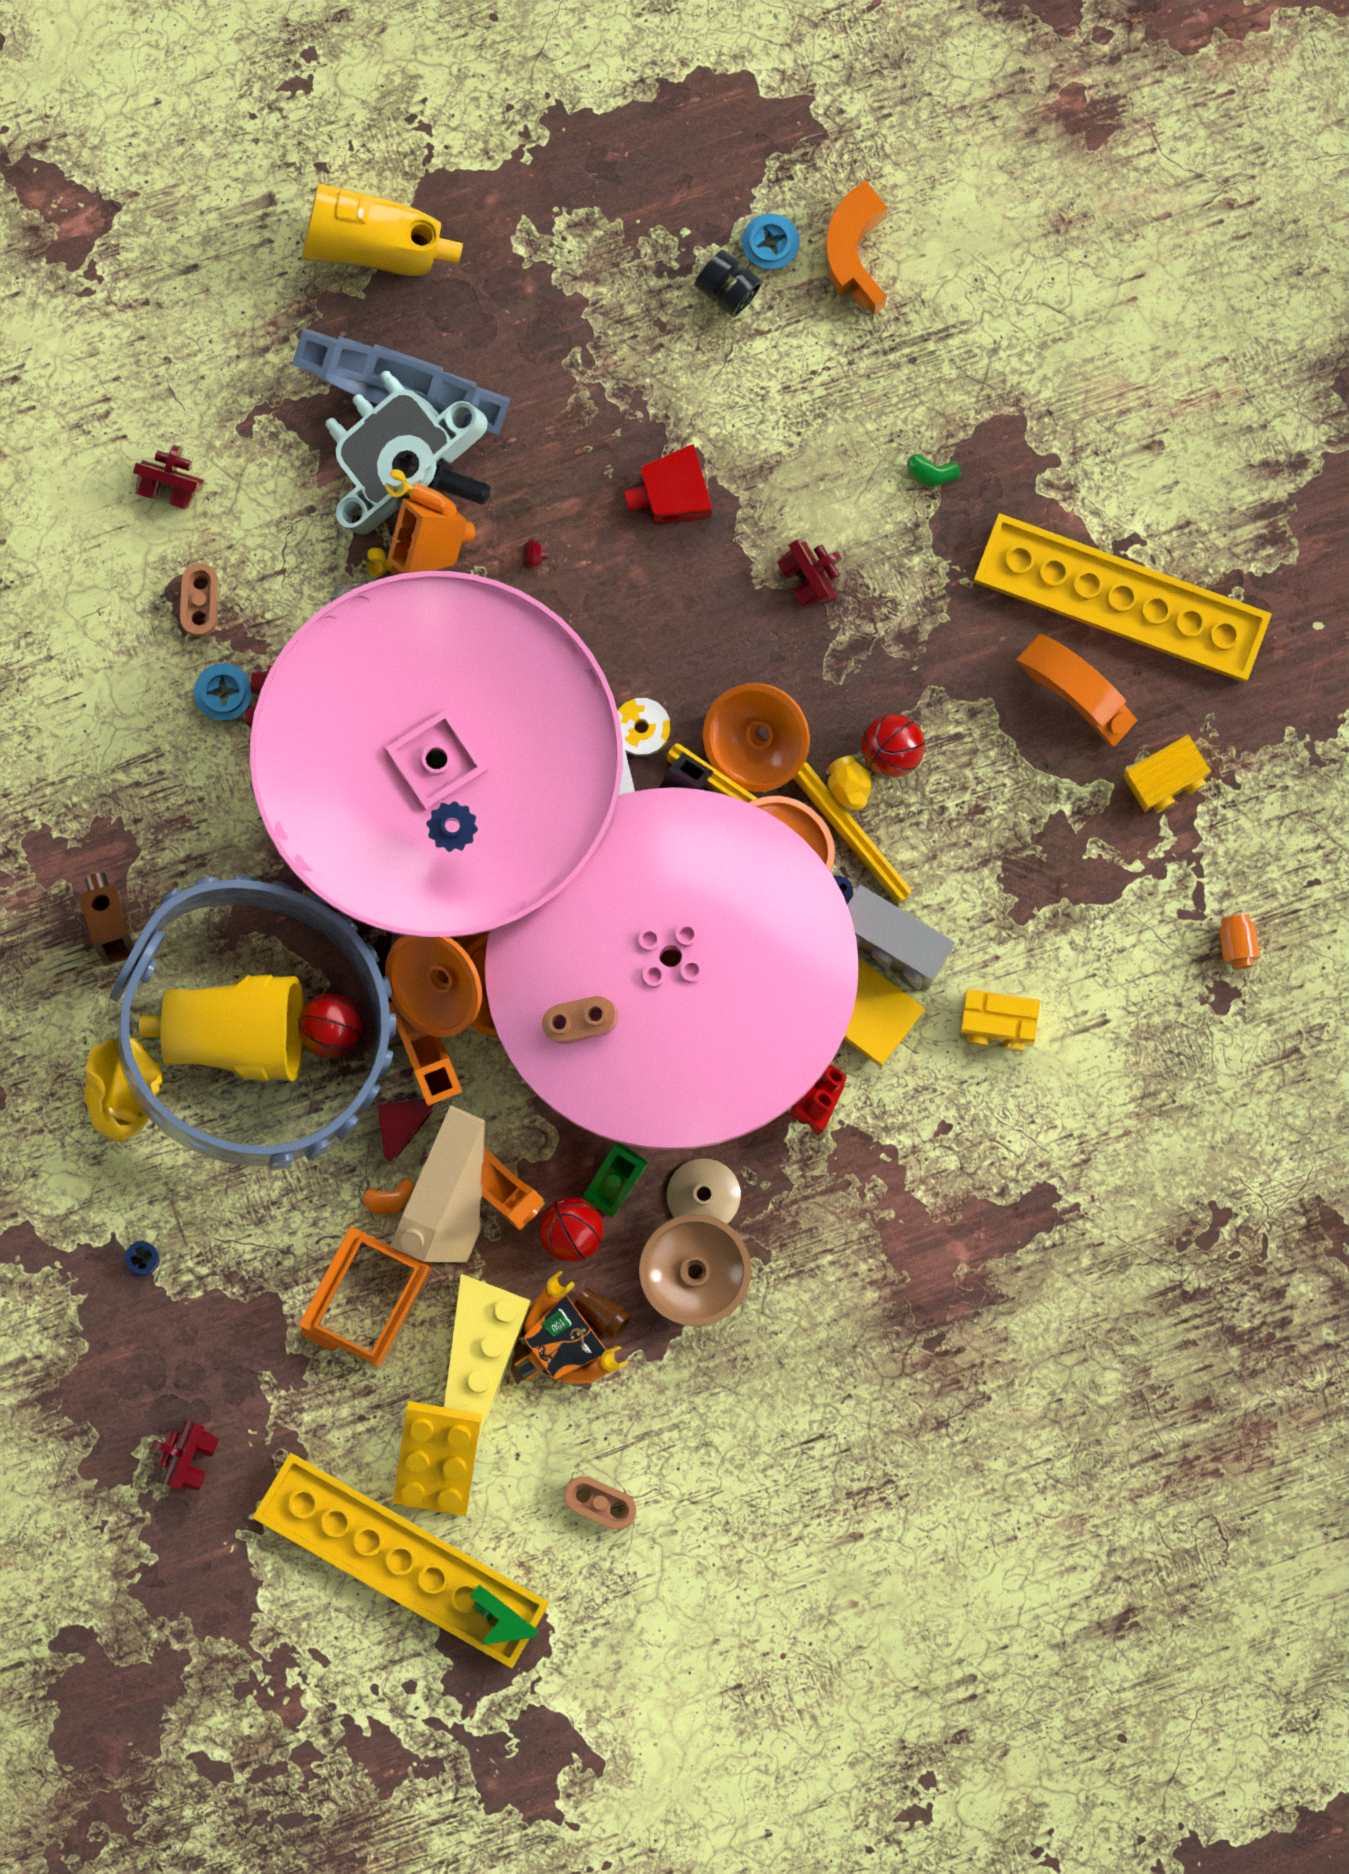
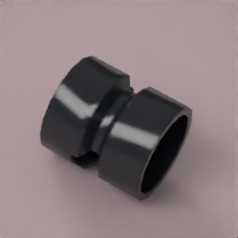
[694,250,763,318]

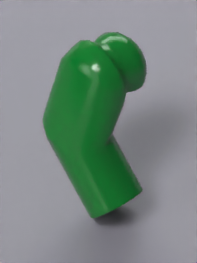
[907,454,961,487]

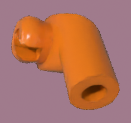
[362,1178,415,1214]

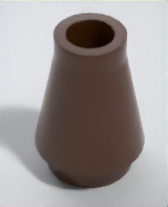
[575,1288,631,1340]

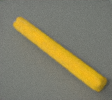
[793,761,911,904]

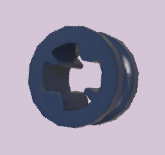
[125,1241,160,1276]

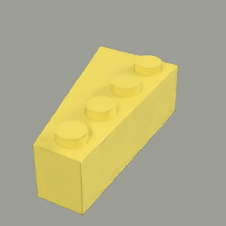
[444,1274,532,1442]

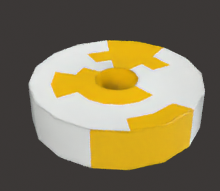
[617,698,670,757]

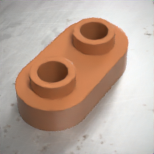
[180,563,219,637]
[542,996,618,1043]
[565,1476,636,1530]

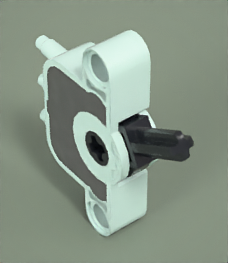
[325,371,491,535]

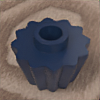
[426,801,478,852]

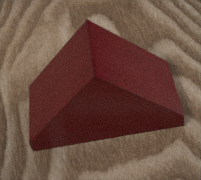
[378,1099,437,1164]

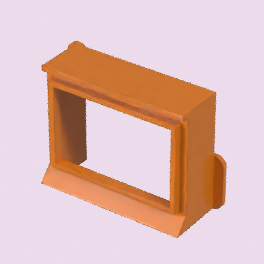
[299,1226,433,1369]

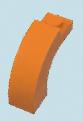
[825,180,888,315]
[1016,633,1138,747]
[388,1001,462,1106]
[481,1147,545,1230]

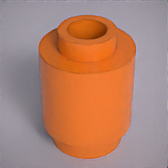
[1218,914,1260,970]

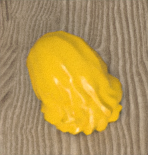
[84,1036,163,1142]

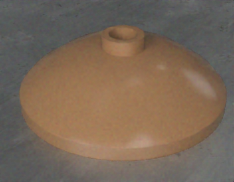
[639,1214,751,1327]

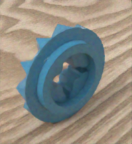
[742,214,800,271]
[194,663,253,722]

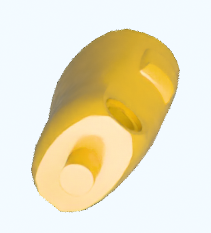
[301,183,463,276]
[139,974,304,1082]

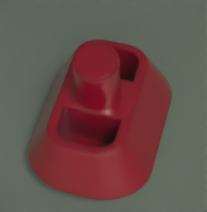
[523,539,549,569]

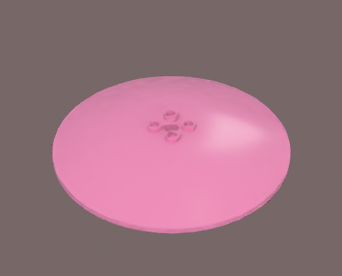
[250,571,623,938]
[485,788,858,1150]

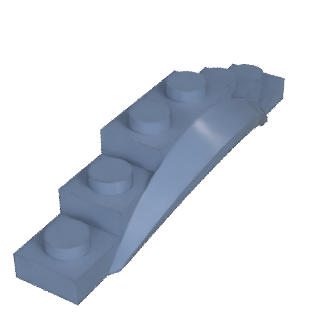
[291,328,511,435]

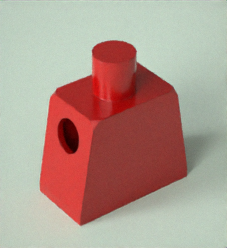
[623,444,712,524]

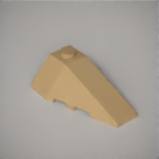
[390,1106,485,1262]

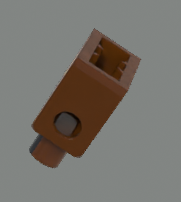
[80,872,136,966]

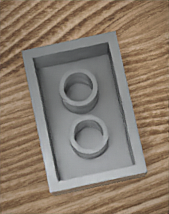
[847,885,955,990]

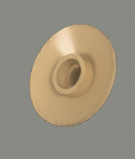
[667,1158,741,1224]

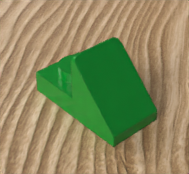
[582,1142,648,1218]
[470,1584,539,1645]

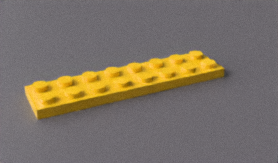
[973,513,1272,683]
[252,1452,550,1669]

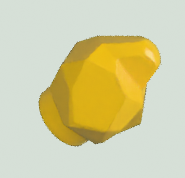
[828,756,871,810]

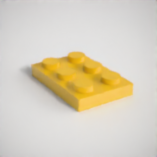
[393,1401,482,1516]

